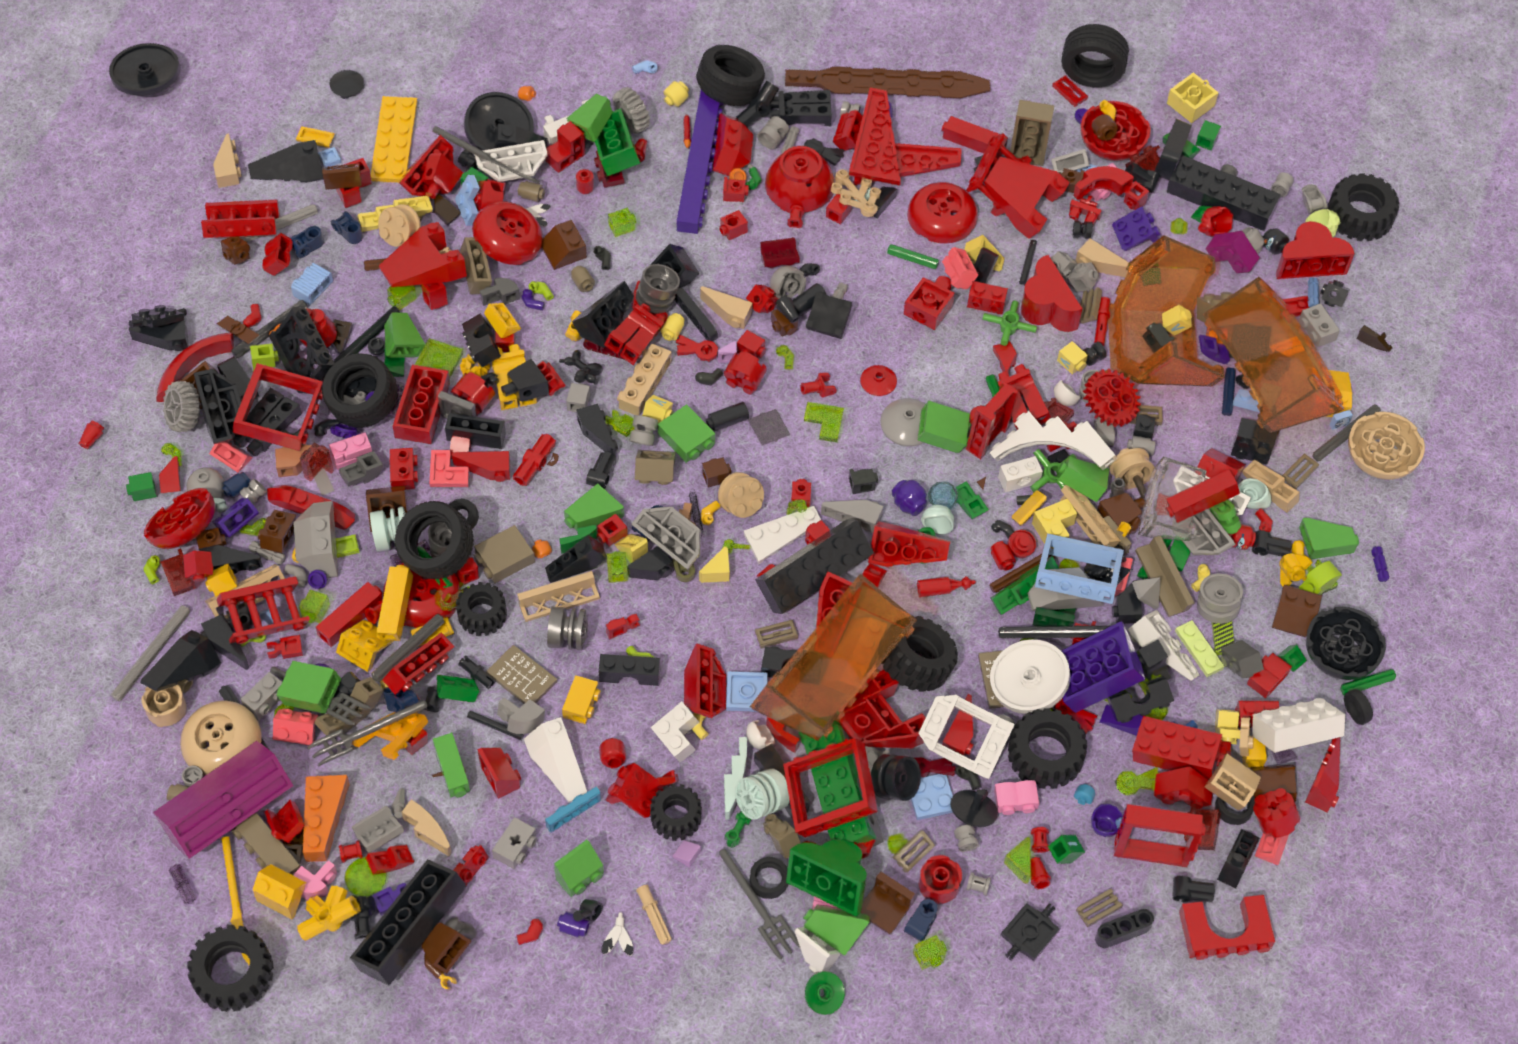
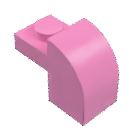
[293,860,337,900]

